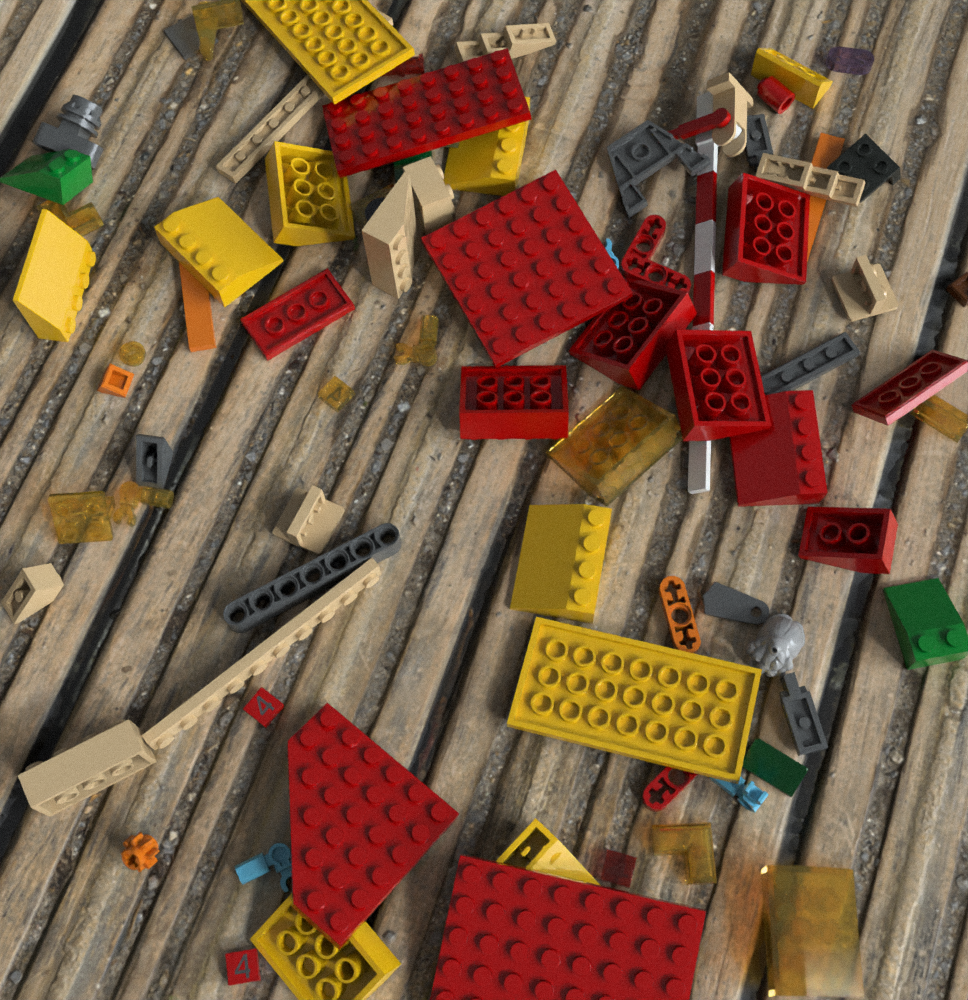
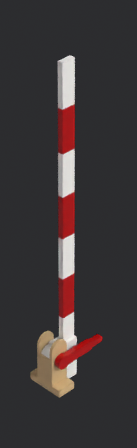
[667,72,753,494]

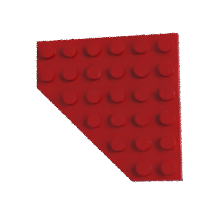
[287,703,459,949]

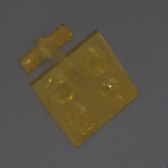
[191,0,244,61]

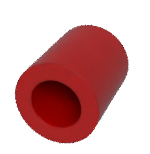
[757,76,796,114]

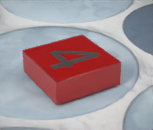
[243,687,284,728]
[225,948,261,986]

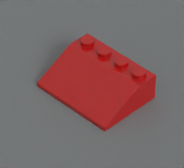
[722,172,810,285]
[569,277,697,390]
[665,329,771,441]
[459,365,569,440]
[729,390,828,507]

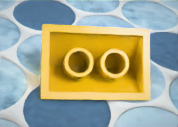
[751,48,833,109]

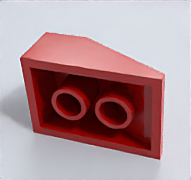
[798,507,898,574]

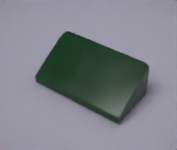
[742,738,809,797]

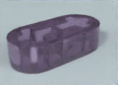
[826,47,874,75]

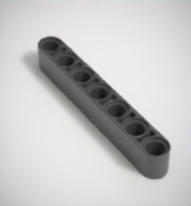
[223,523,402,633]

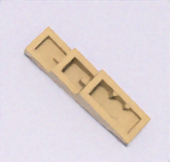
[454,23,556,63]
[755,153,865,207]

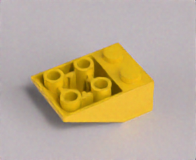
[496,818,600,885]

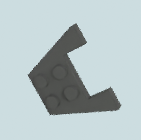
[607,120,710,218]

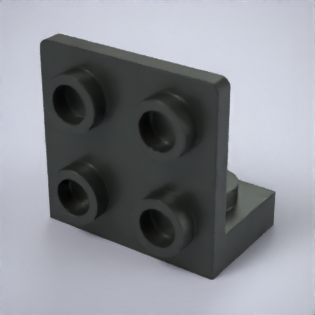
[827,133,901,203]

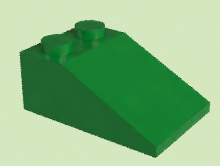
[0,149,93,205]
[883,578,968,670]

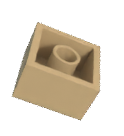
[403,156,455,235]

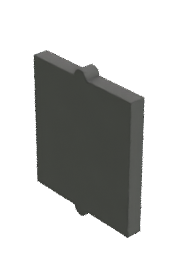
[164,12,218,60]

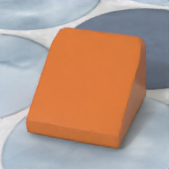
[97,364,134,398]

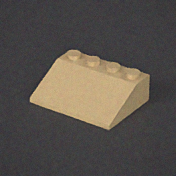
[362,171,418,299]

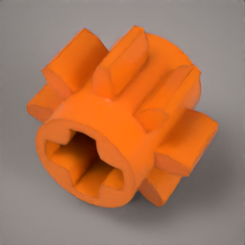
[121,832,160,872]

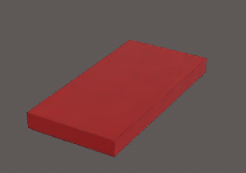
[240,268,355,361]
[851,349,968,426]

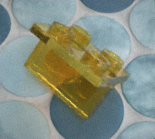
[48,491,116,544]

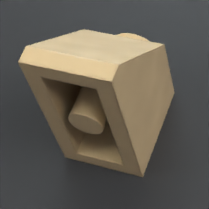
[1,563,64,624]

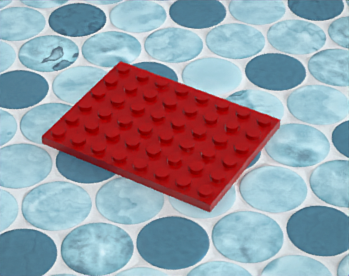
[430,854,706,1000]

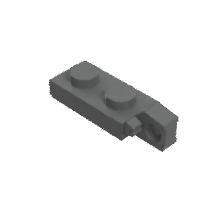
[744,114,773,173]
[779,672,828,756]

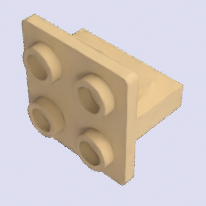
[831,255,899,322]
[272,485,345,556]

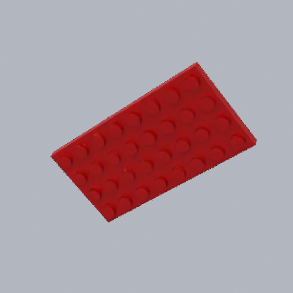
[322,48,532,178]

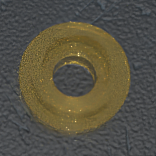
[119,341,146,367]

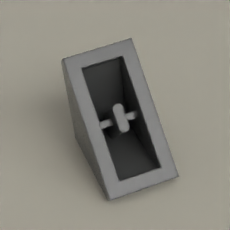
[136,434,173,489]

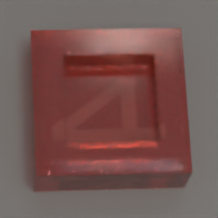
[600,849,637,888]

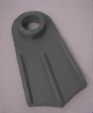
[703,582,769,625]

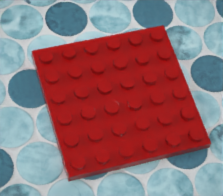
[421,170,633,368]

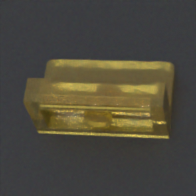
[911,395,968,443]

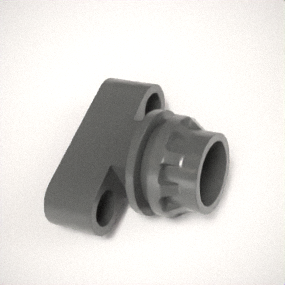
[32,95,104,170]

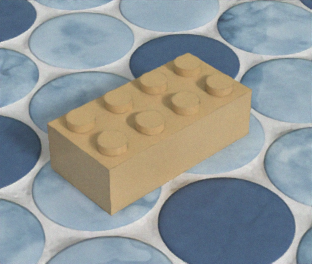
[18,719,157,817]

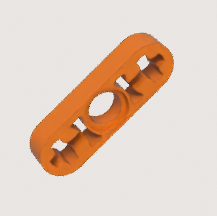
[659,576,701,654]

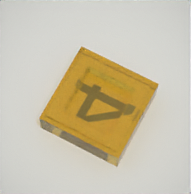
[317,376,355,413]

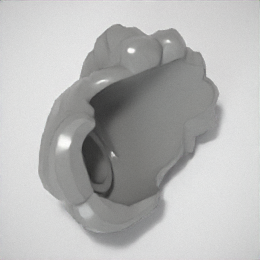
[746,614,805,677]

